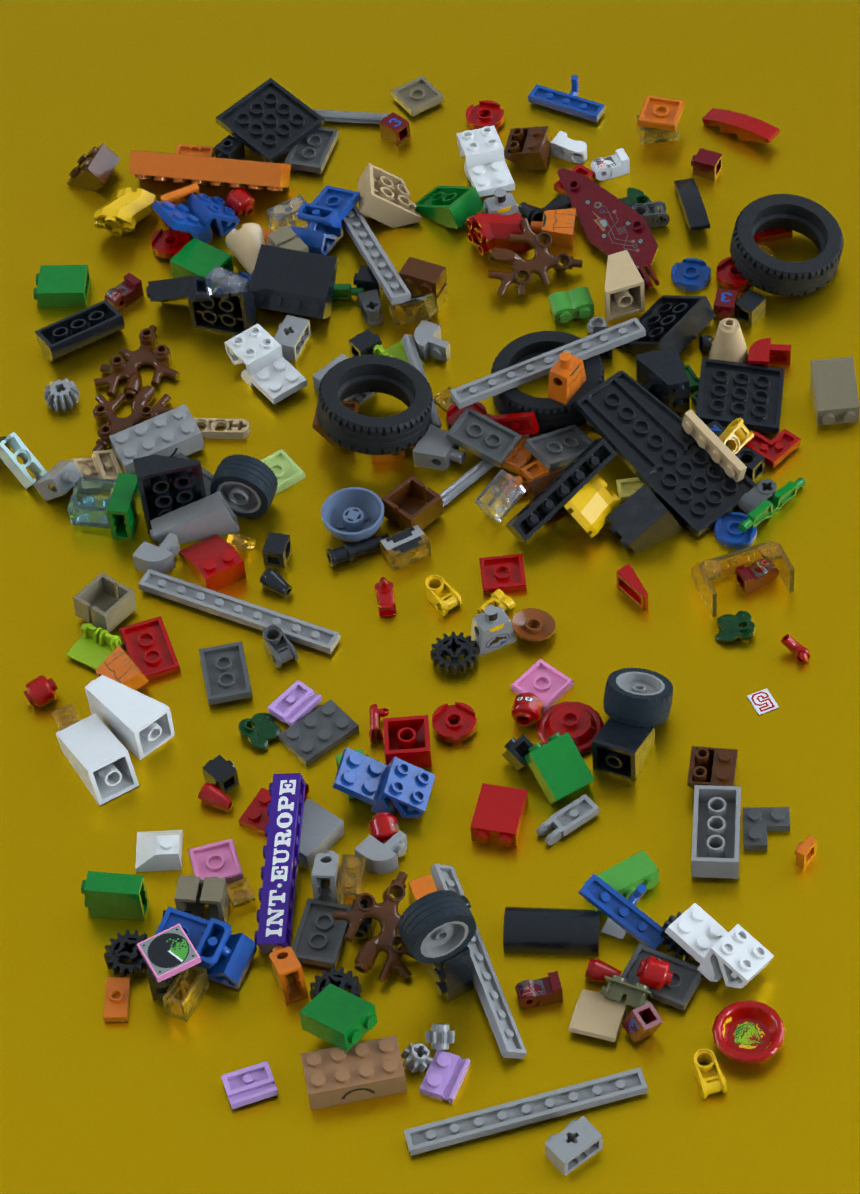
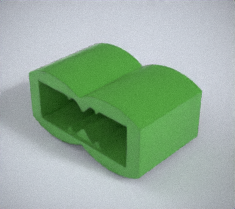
[548,287,594,323]

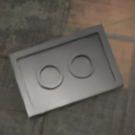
[284,127,339,174]
[446,407,522,468]
[524,424,593,471]
[199,641,252,705]
[278,700,359,767]
[292,898,352,969]
[620,943,704,1011]

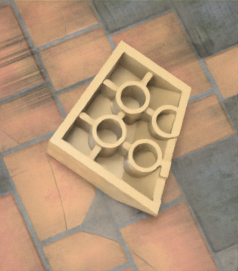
[358,163,422,228]

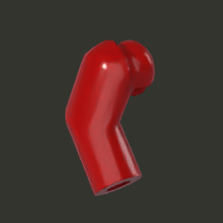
[781,634,810,664]

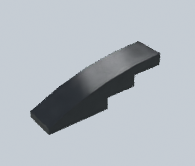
[674,178,710,231]

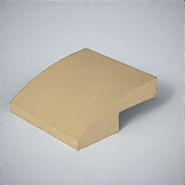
[71,449,122,493]
[568,989,629,1042]

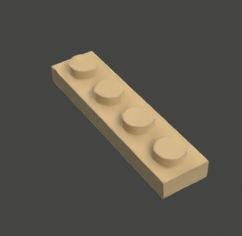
[682,410,747,483]

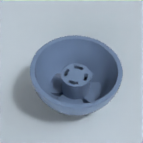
[321,487,384,543]

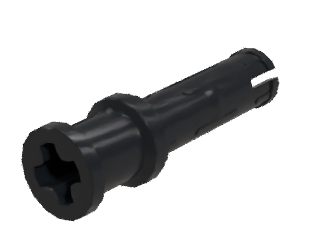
[326,533,390,567]

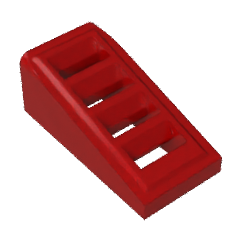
[616,564,648,610]

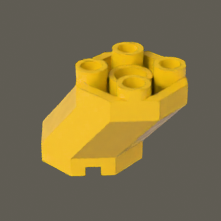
[94,187,158,236]
[564,474,622,538]

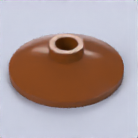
[512,608,556,641]

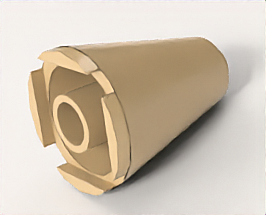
[225,223,266,277]
[708,318,749,364]

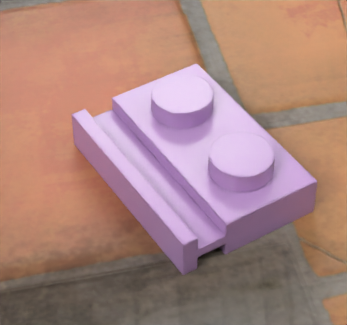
[268,680,322,727]
[419,1050,471,1104]
[221,1061,278,1109]

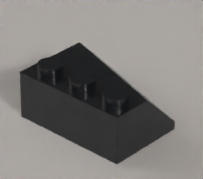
[188,292,257,335]
[425,945,474,1002]

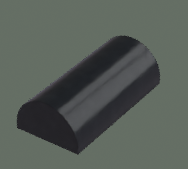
[35,300,125,362]
[503,907,601,956]

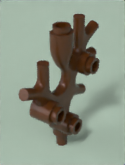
[488,218,583,297]
[94,325,180,401]
[92,385,174,452]
[333,871,415,983]

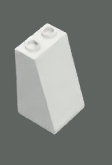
[85,675,175,760]
[56,714,139,806]

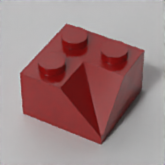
[383,715,432,768]

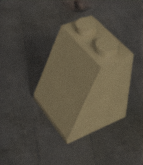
[810,356,860,426]

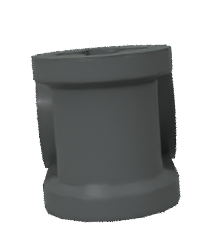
[631,201,670,228]
[357,289,383,326]
[738,479,777,514]
[263,625,298,668]

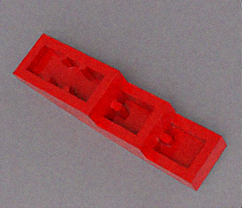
[702,108,780,143]

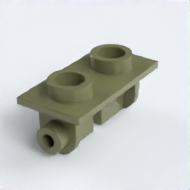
[601,975,653,1008]

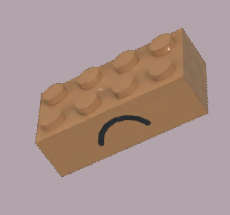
[301,1035,407,1110]

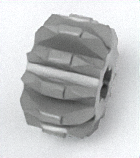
[44,378,79,412]

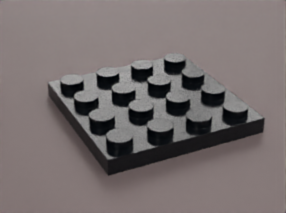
[216,78,325,163]
[695,358,785,434]

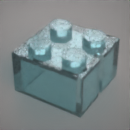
[68,477,116,528]

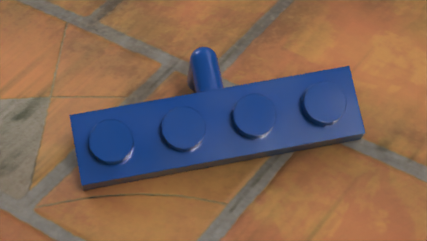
[528,75,605,123]
[578,873,664,949]

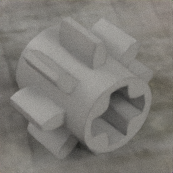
[425,1024,455,1050]
[401,1043,433,1073]

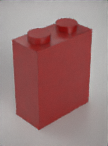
[470,783,528,848]

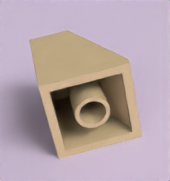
[604,250,645,321]

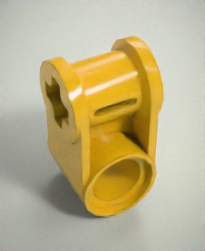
[718,418,754,454]
[425,574,463,616]
[693,1048,727,1099]

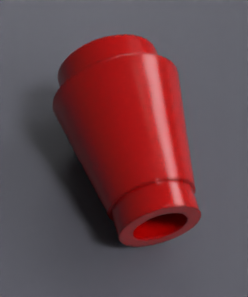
[198,783,233,812]
[585,958,622,983]

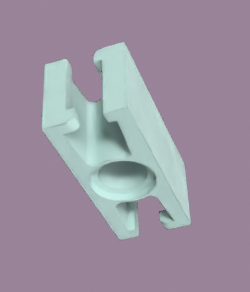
[0,432,47,489]

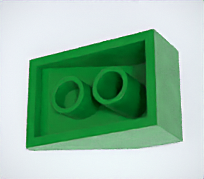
[415,185,483,229]

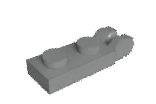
[536,794,600,846]

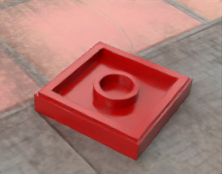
[479,554,527,596]

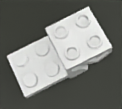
[456,125,515,197]
[225,323,307,404]
[665,903,774,988]

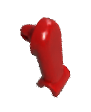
[374,577,397,617]
[369,704,389,745]

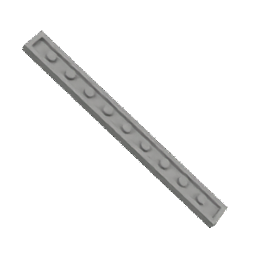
[341,205,411,305]
[450,317,646,409]
[138,569,341,654]
[430,863,527,1059]
[404,1067,648,1156]

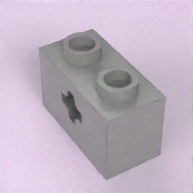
[273,315,311,362]
[545,1116,603,1176]

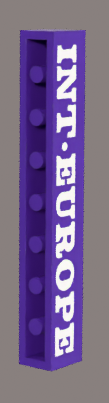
[254,773,306,953]

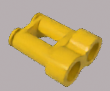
[477,589,515,614]

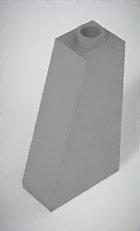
[149,491,240,544]

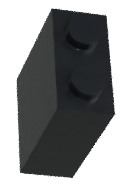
[146,275,207,303]

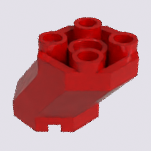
[466,212,533,255]

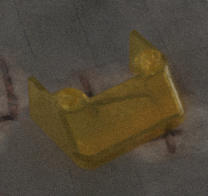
[691,541,794,617]

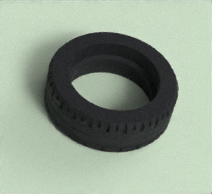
[730,194,844,297]
[491,331,605,434]
[317,354,433,455]

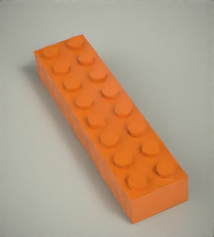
[129,150,291,191]

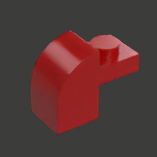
[748,338,791,367]

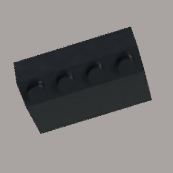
[249,244,338,319]
[619,295,716,355]
[133,455,206,534]

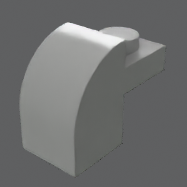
[414,319,451,362]
[132,533,180,574]
[354,830,408,874]

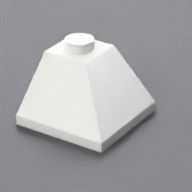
[135,830,183,872]

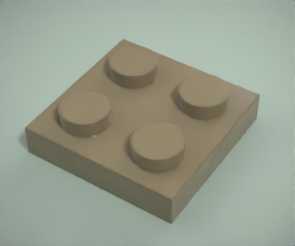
[391,76,444,117]

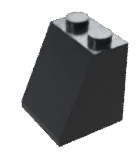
[635,346,690,413]
[606,484,684,554]
[592,718,655,782]

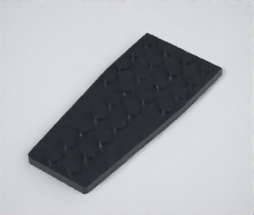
[576,371,757,537]

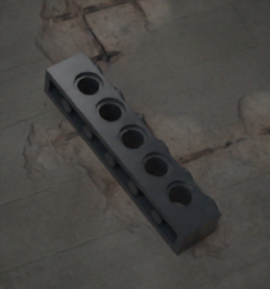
[505,438,617,542]

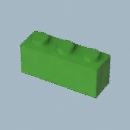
[584,850,659,914]

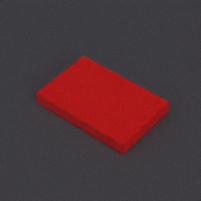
[119,616,181,681]

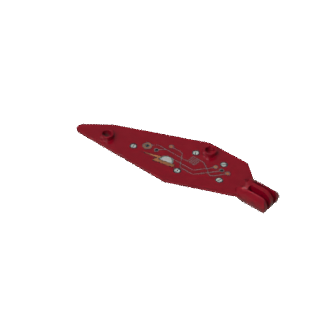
[557,168,659,292]

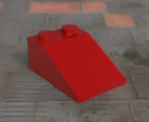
[179,534,246,592]

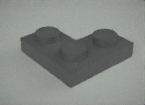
[743,807,790,851]

